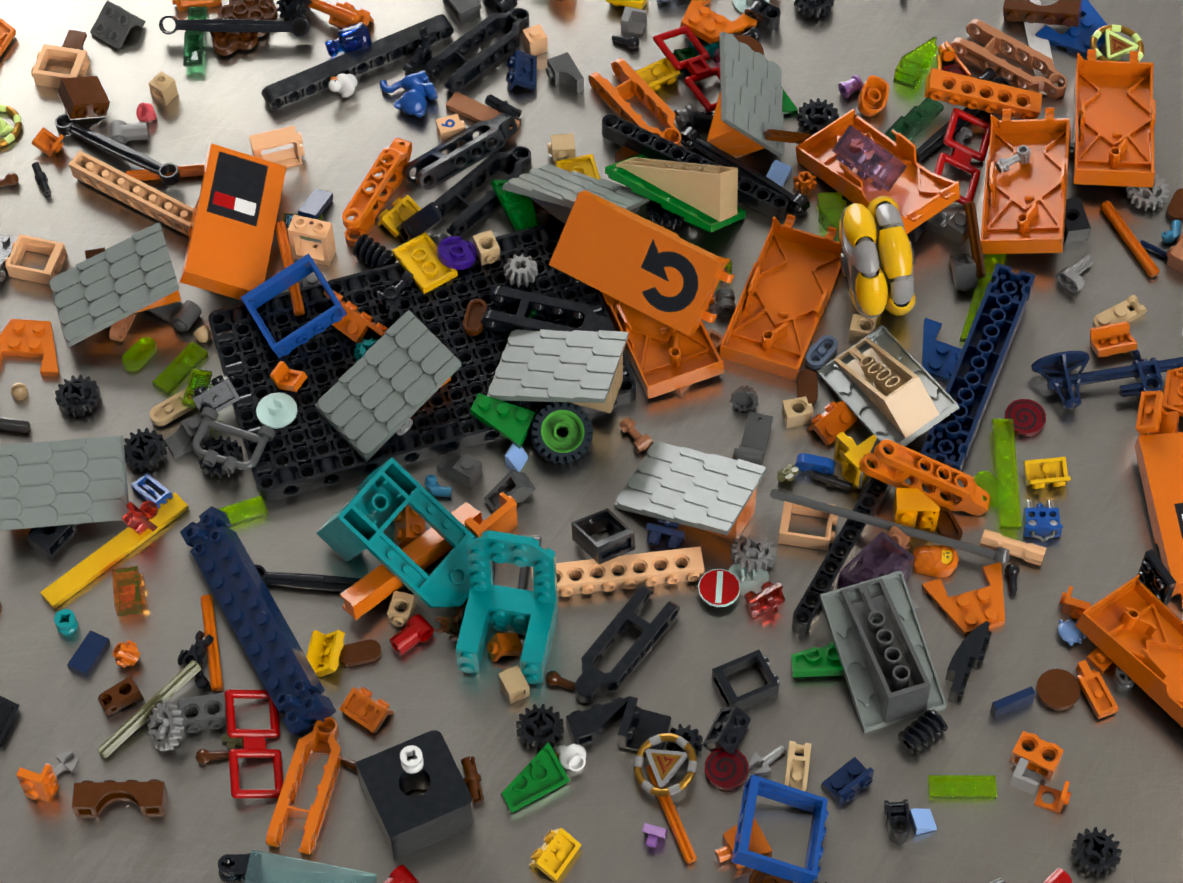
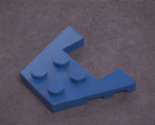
[1035,0,1107,58]
[922,318,962,384]

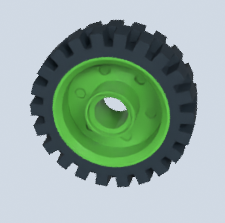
[531,402,593,464]

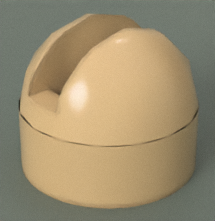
[193,325,211,343]
[11,382,28,401]

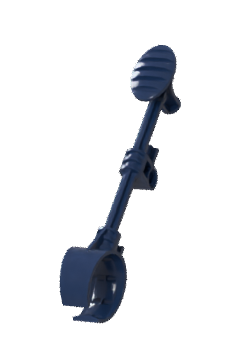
[1031,351,1183,409]

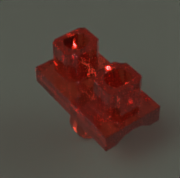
[122,501,158,535]
[744,581,785,618]

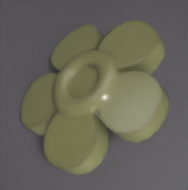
[777,464,800,482]
[221,734,242,750]

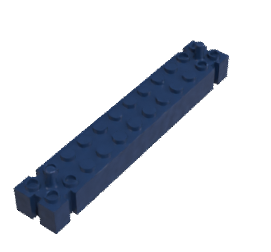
[920,263,1036,480]
[180,506,337,737]

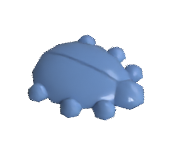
[1058,618,1087,646]

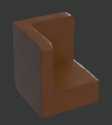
[62,29,87,50]

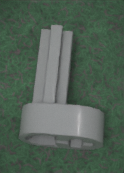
[1056,255,1093,293]

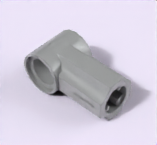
[110,120,149,145]

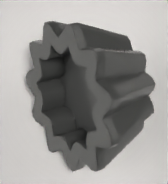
[730,385,759,413]

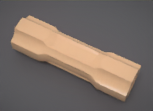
[980,529,1047,566]

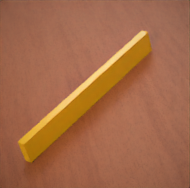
[40,492,189,609]

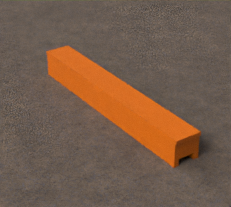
[340,502,482,620]

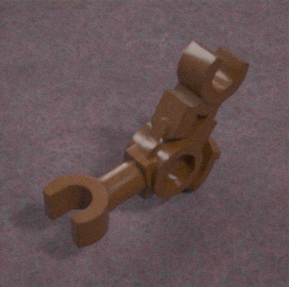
[435,598,468,641]

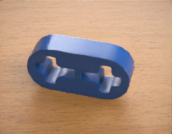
[795,453,836,475]

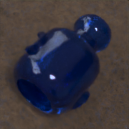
[325,22,372,57]

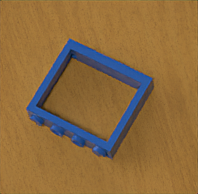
[241,253,347,358]
[731,774,829,883]

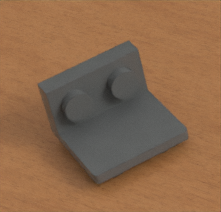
[90,0,146,49]

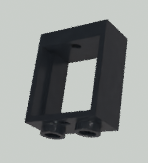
[571,508,635,564]
[712,650,780,710]

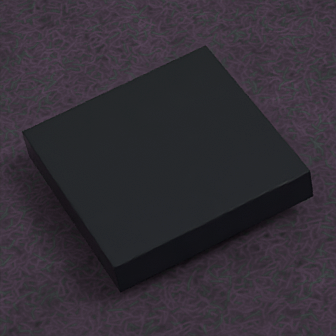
[1138,549,1176,605]

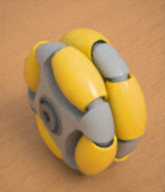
[839,196,916,319]

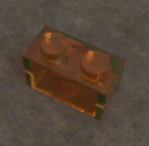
[112,566,147,617]

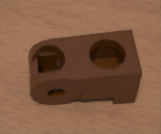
[98,676,144,715]

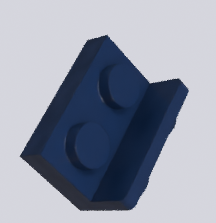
[506,50,537,90]
[821,757,874,805]

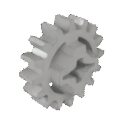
[1126,174,1170,211]
[731,534,777,573]
[147,702,184,751]

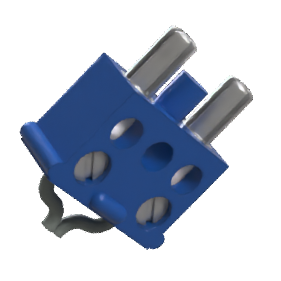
[1023,499,1063,542]

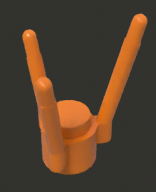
[936,41,972,77]

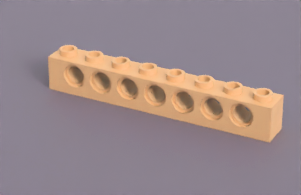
[69,150,194,237]
[531,546,704,597]

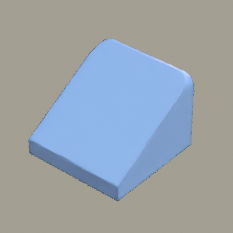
[766,159,792,187]
[505,442,528,472]
[909,808,937,835]

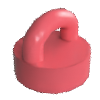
[136,102,157,122]

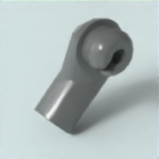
[953,127,973,145]

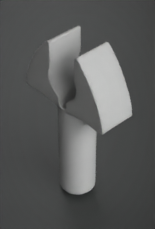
[749,745,787,777]
[53,751,79,778]

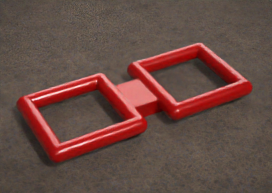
[653,26,721,113]
[934,108,991,206]
[225,689,284,799]

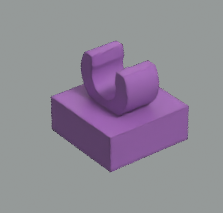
[642,823,668,848]

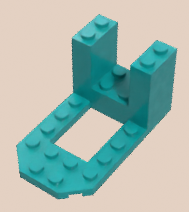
[316,458,474,608]
[456,530,558,684]

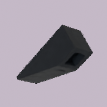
[396,202,443,243]
[566,696,629,746]

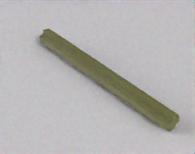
[97,660,201,758]

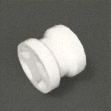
[400,745,424,774]

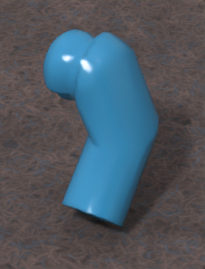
[1161,220,1181,244]
[424,475,452,497]

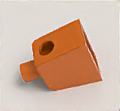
[714,818,772,869]

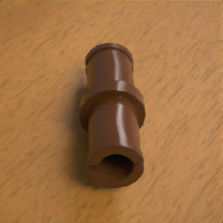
[461,756,484,803]

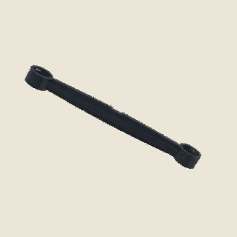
[159,15,310,37]
[916,77,1010,164]
[55,114,180,185]
[681,127,810,216]
[255,565,415,595]

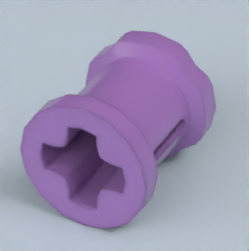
[838,75,863,98]

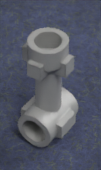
[995,145,1031,173]

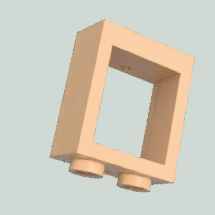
[31,44,90,88]
[249,125,305,168]
[288,215,336,266]
[5,234,67,285]
[778,501,838,551]

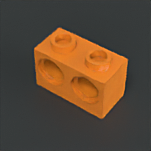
[1010,731,1064,781]

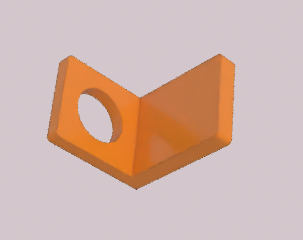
[1034,781,1071,813]

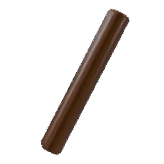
[764,129,814,144]
[964,202,986,279]

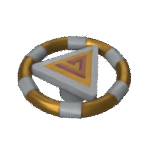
[633,733,697,797]

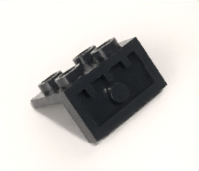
[617,696,671,751]

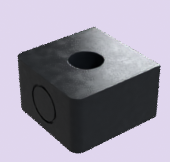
[355,730,474,860]

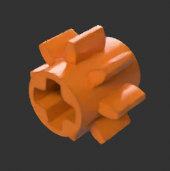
[793,171,817,195]
[112,640,140,668]

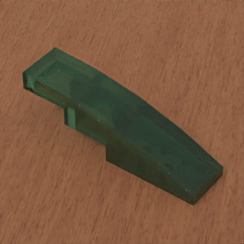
[183,7,208,67]
[884,98,944,142]

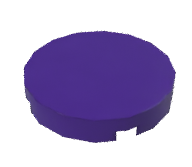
[436,236,477,270]

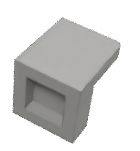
[621,6,647,36]
[1010,757,1043,796]

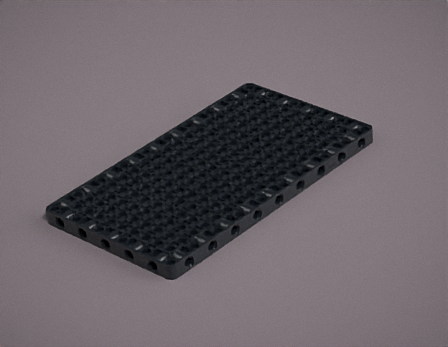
[208,220,636,502]

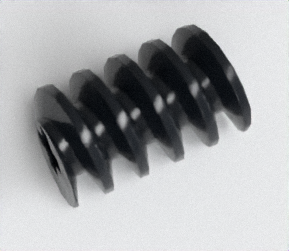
[353,234,396,269]
[898,710,948,755]

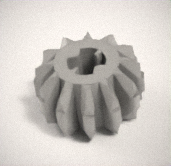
[504,253,538,287]

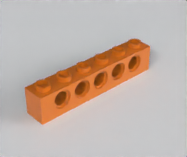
[924,68,1042,120]

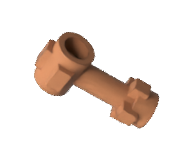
[619,417,653,453]

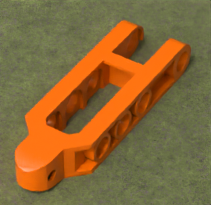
[588,58,681,146]
[342,138,412,247]
[859,439,991,516]
[266,717,343,855]

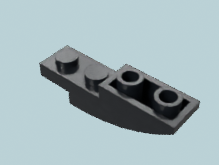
[945,621,992,703]

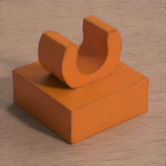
[1086,648,1115,674]

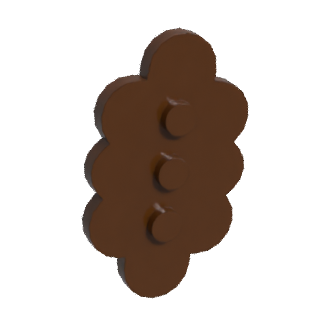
[210,0,278,56]

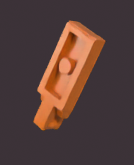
[1076,660,1119,719]

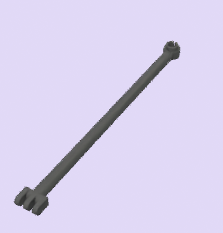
[770,489,1011,563]

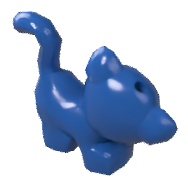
[380,70,438,117]

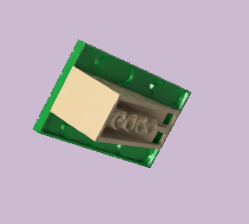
[605,154,746,232]

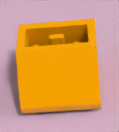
[893,488,940,532]

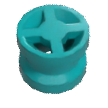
[54,609,78,636]

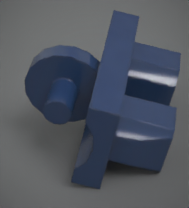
[646,519,686,550]

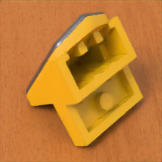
[833,431,878,490]

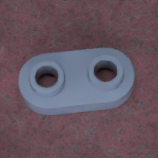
[805,335,838,370]

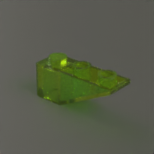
[893,37,938,89]
[817,192,846,242]

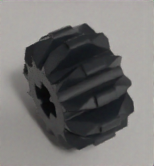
[665,724,703,762]

